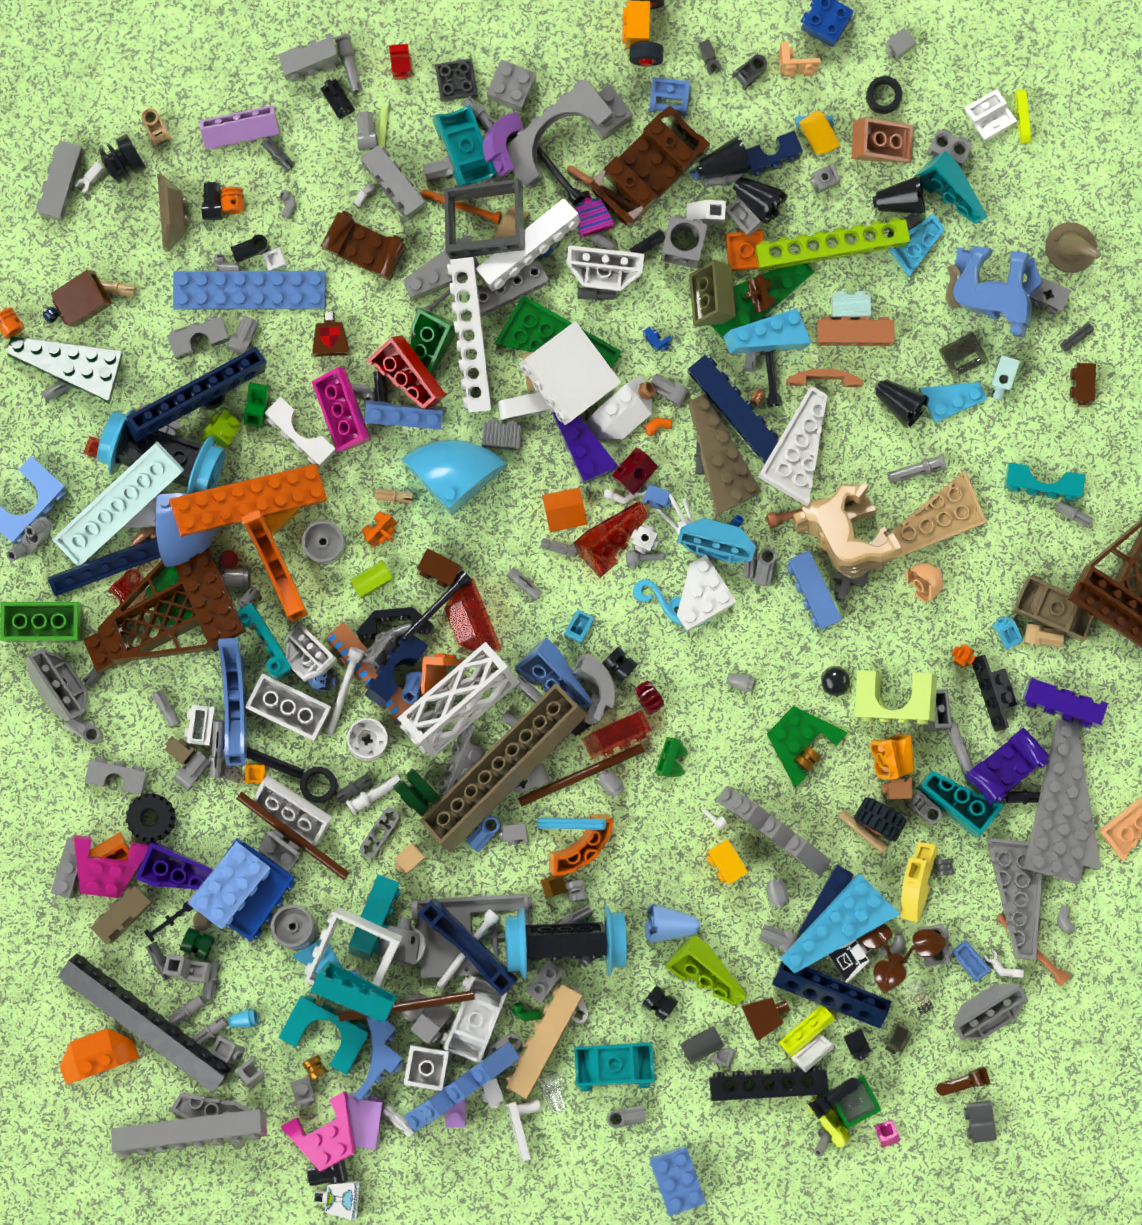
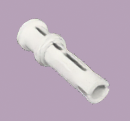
[346,774,400,816]

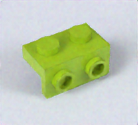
[201,409,242,449]

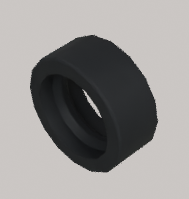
[866,76,903,114]
[300,767,337,803]

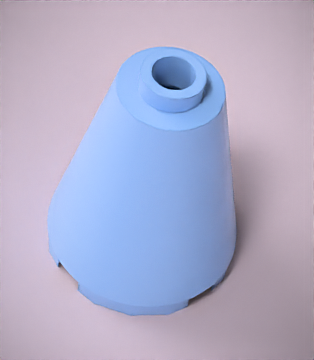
[645,904,700,943]

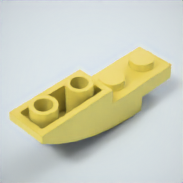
[900,842,938,923]

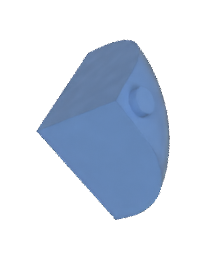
[156,493,221,567]

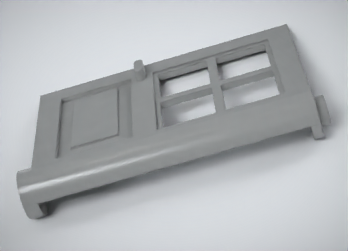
[411,894,532,978]

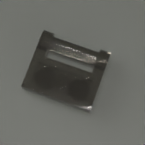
[939,332,988,380]

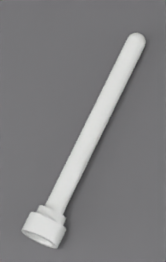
[326,647,365,736]
[437,909,501,989]

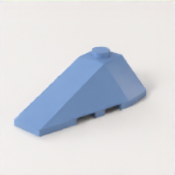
[514,637,592,709]

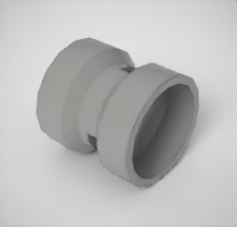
[565,879,588,902]

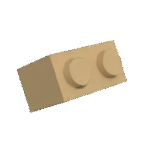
[394,843,426,873]

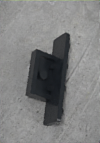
[972,655,1017,732]

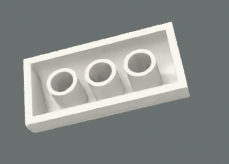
[245,673,331,742]
[253,775,333,846]

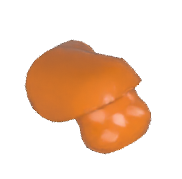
[645,417,672,436]

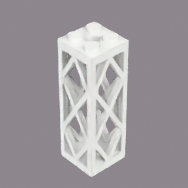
[398,642,520,758]

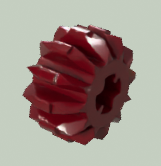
[634,681,664,714]

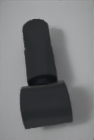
[808,1077,859,1119]

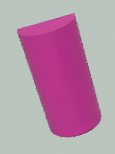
[312,367,371,452]

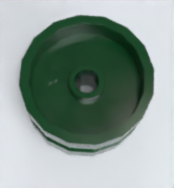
[393,768,441,817]

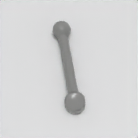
[425,290,451,312]

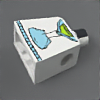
[314,1180,360,1220]

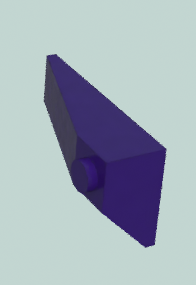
[135,842,214,890]

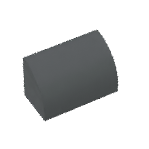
[680,1026,724,1065]

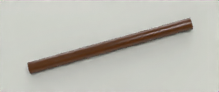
[518,743,644,807]
[236,792,350,880]
[338,990,475,1022]

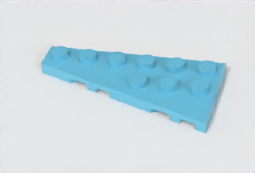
[780,873,900,973]

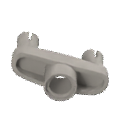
[6,517,51,562]

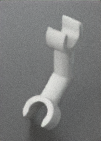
[603,489,647,504]
[984,949,1024,978]

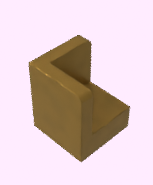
[540,875,568,898]

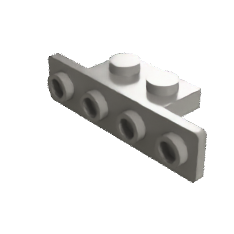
[438,724,485,796]

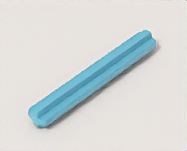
[537,818,606,830]

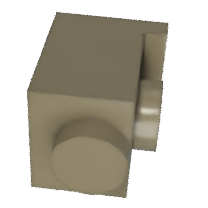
[164,736,196,765]

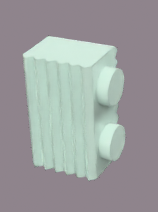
[831,291,871,320]

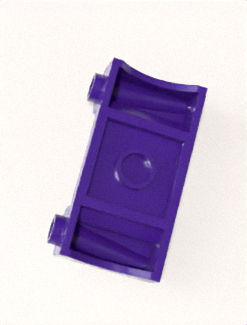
[964,727,1050,806]

